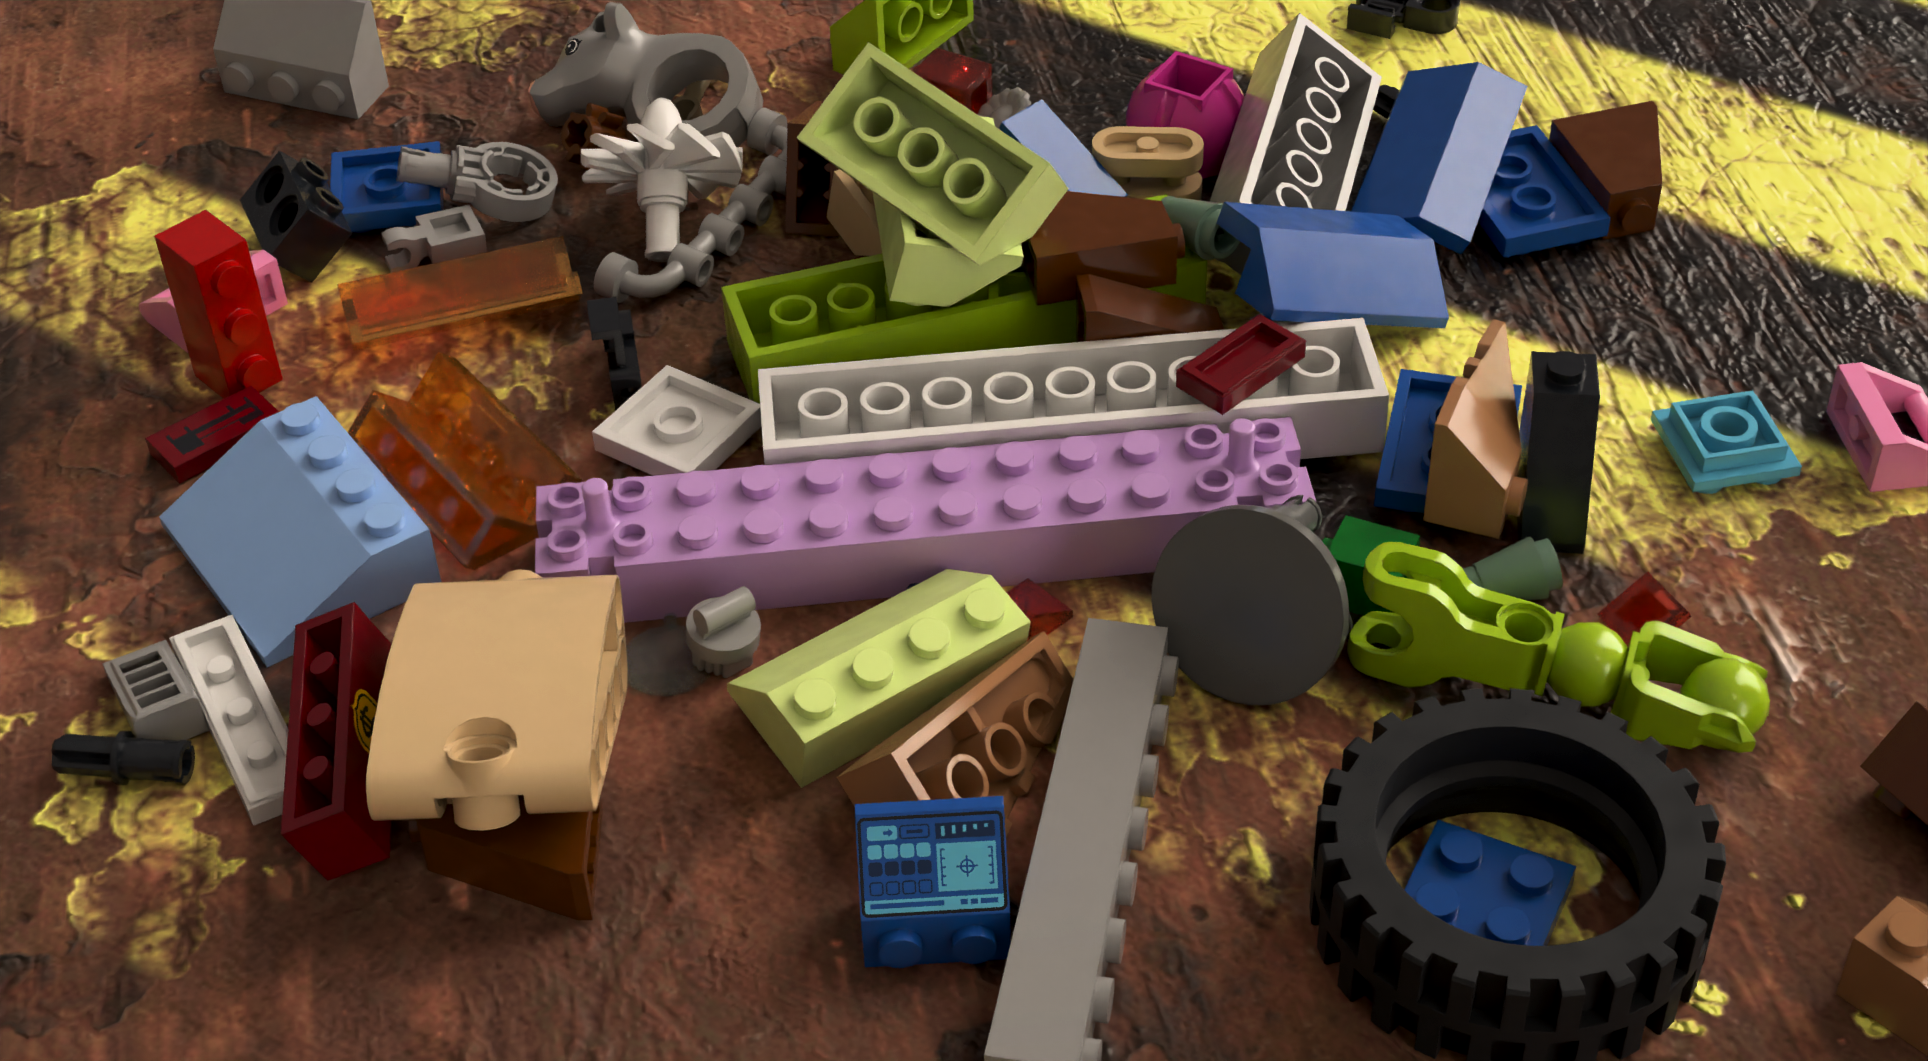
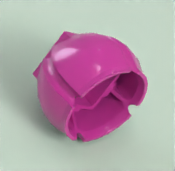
[1126,51,1245,179]

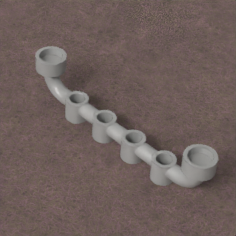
[594,108,787,303]

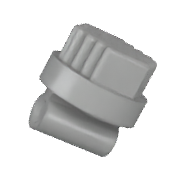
[686,586,761,678]

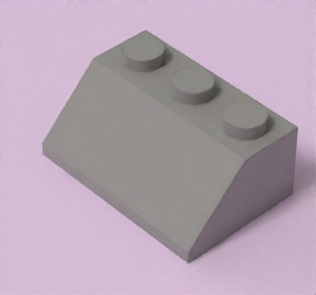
[213,0,389,119]

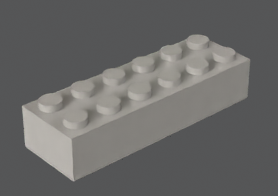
[1210,13,1382,275]

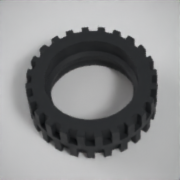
[1309,688,1726,1061]

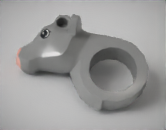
[528,2,764,147]

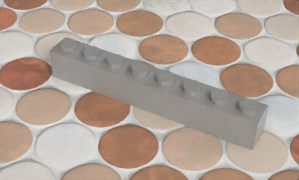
[984,618,1179,1061]

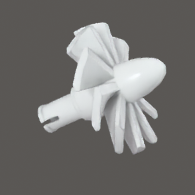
[581,97,743,262]

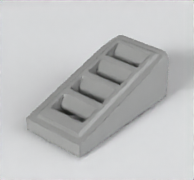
[102,640,209,741]

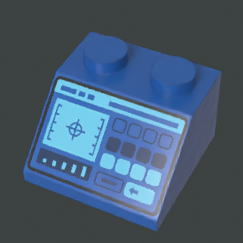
[855,796,1011,968]

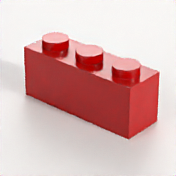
[154,210,283,399]

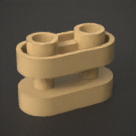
[1092,126,1204,200]

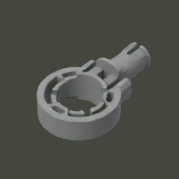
[396,142,558,222]

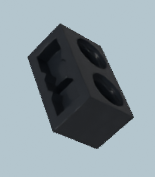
[240,151,352,283]

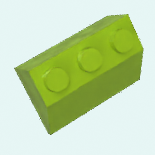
[830,0,974,75]

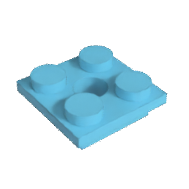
[1651,390,1802,494]

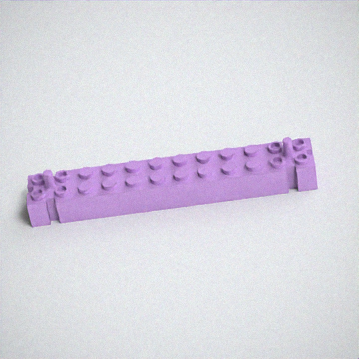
[535,417,1316,623]

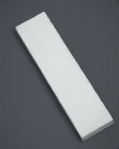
[169,615,288,826]

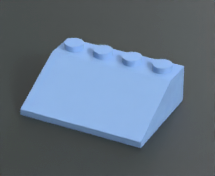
[159,396,441,667]

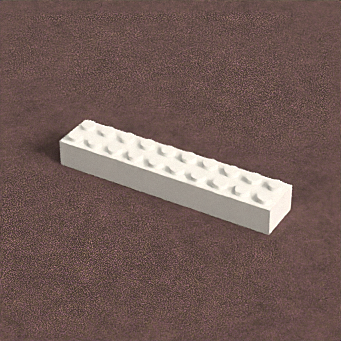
[758,318,1389,465]

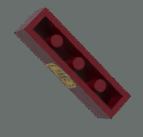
[281,602,392,881]

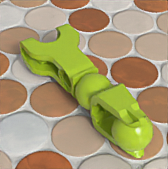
[1347,542,1770,753]

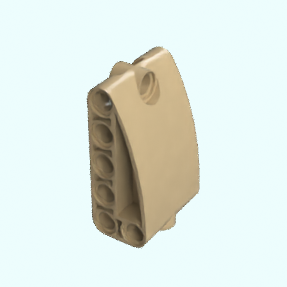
[366,569,628,831]

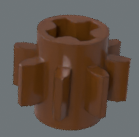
[561,103,628,171]

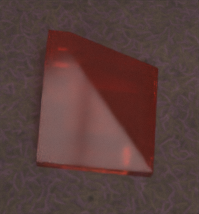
[1597,572,1692,646]
[1006,578,1073,640]

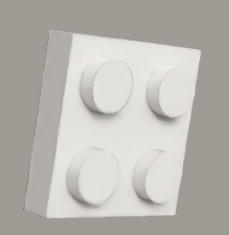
[592,365,762,476]

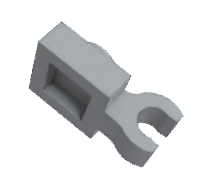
[381,205,487,275]

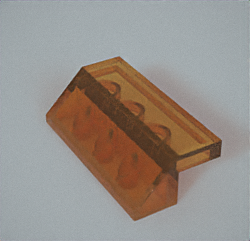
[337,236,583,351]
[347,352,582,570]

